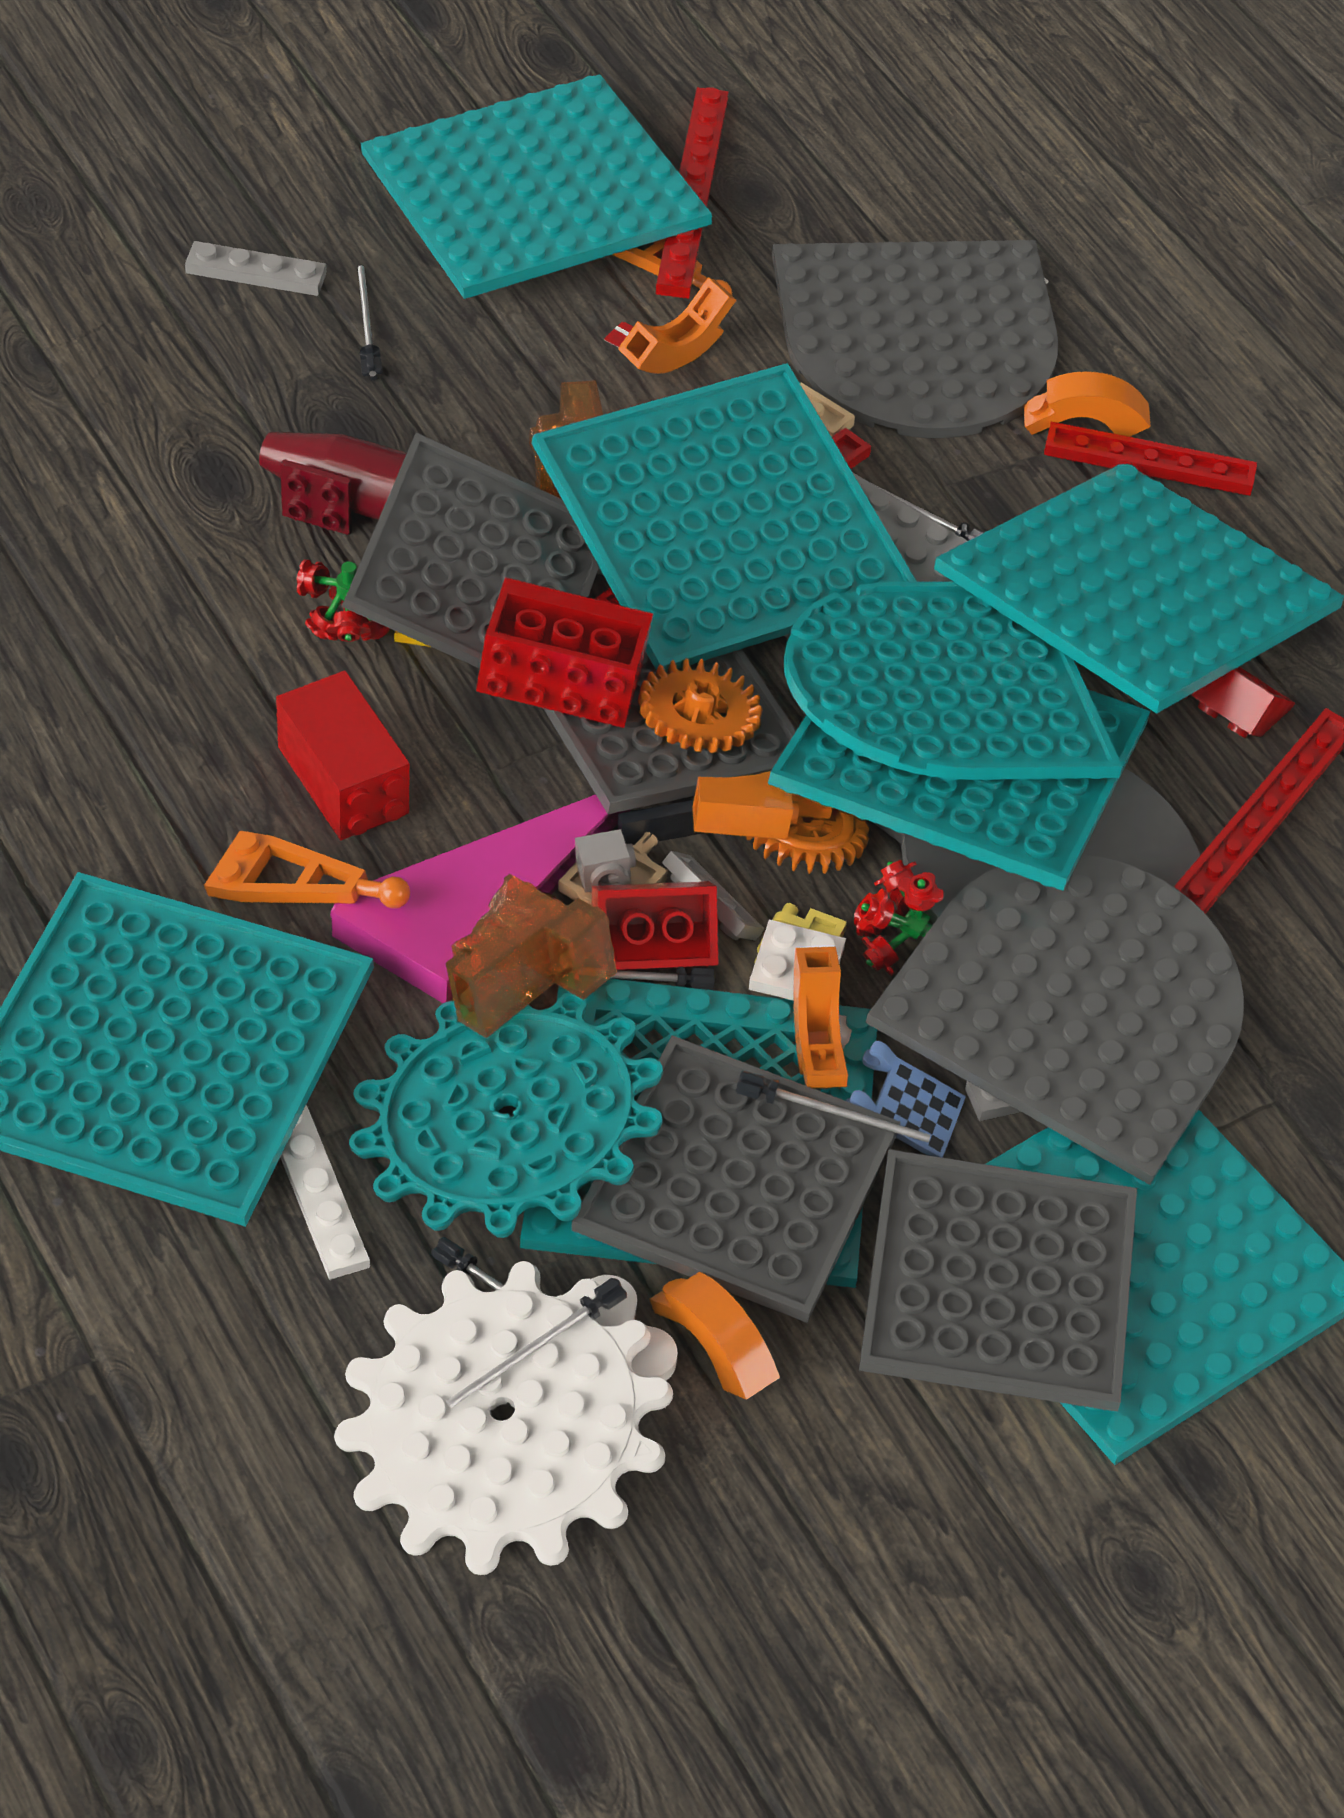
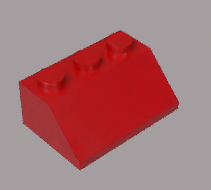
[1185,666,1295,738]
[592,881,719,970]

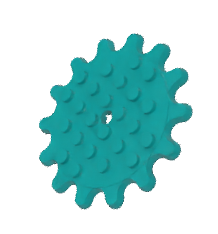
[349,986,663,1238]

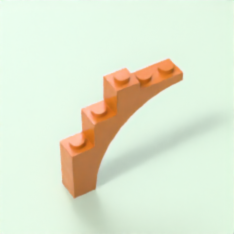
[692,771,833,840]

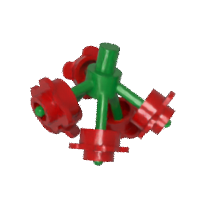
[297,559,391,642]
[854,860,944,976]

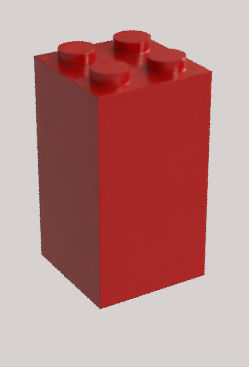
[276,670,410,841]

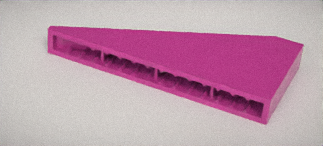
[330,794,631,1003]

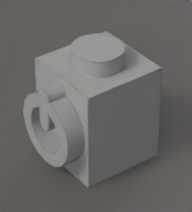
[575,829,636,893]

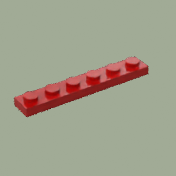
[1044,421,1257,496]

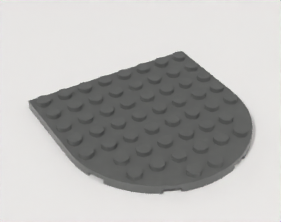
[772,240,1058,438]
[866,854,1244,1185]

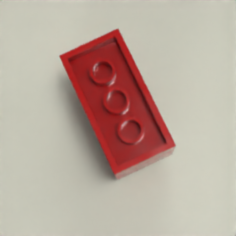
[476,577,653,728]

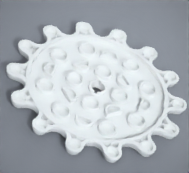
[334,1261,673,1575]

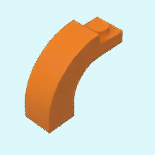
[618,277,736,374]
[1024,372,1151,437]
[793,947,848,1089]
[649,1272,780,1400]

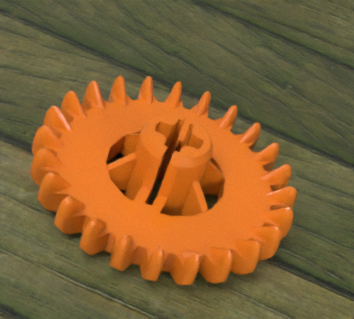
[638,658,763,753]
[746,808,869,874]

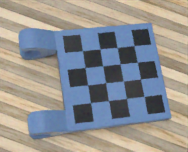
[845,1041,966,1158]

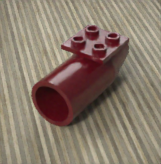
[259,432,407,535]

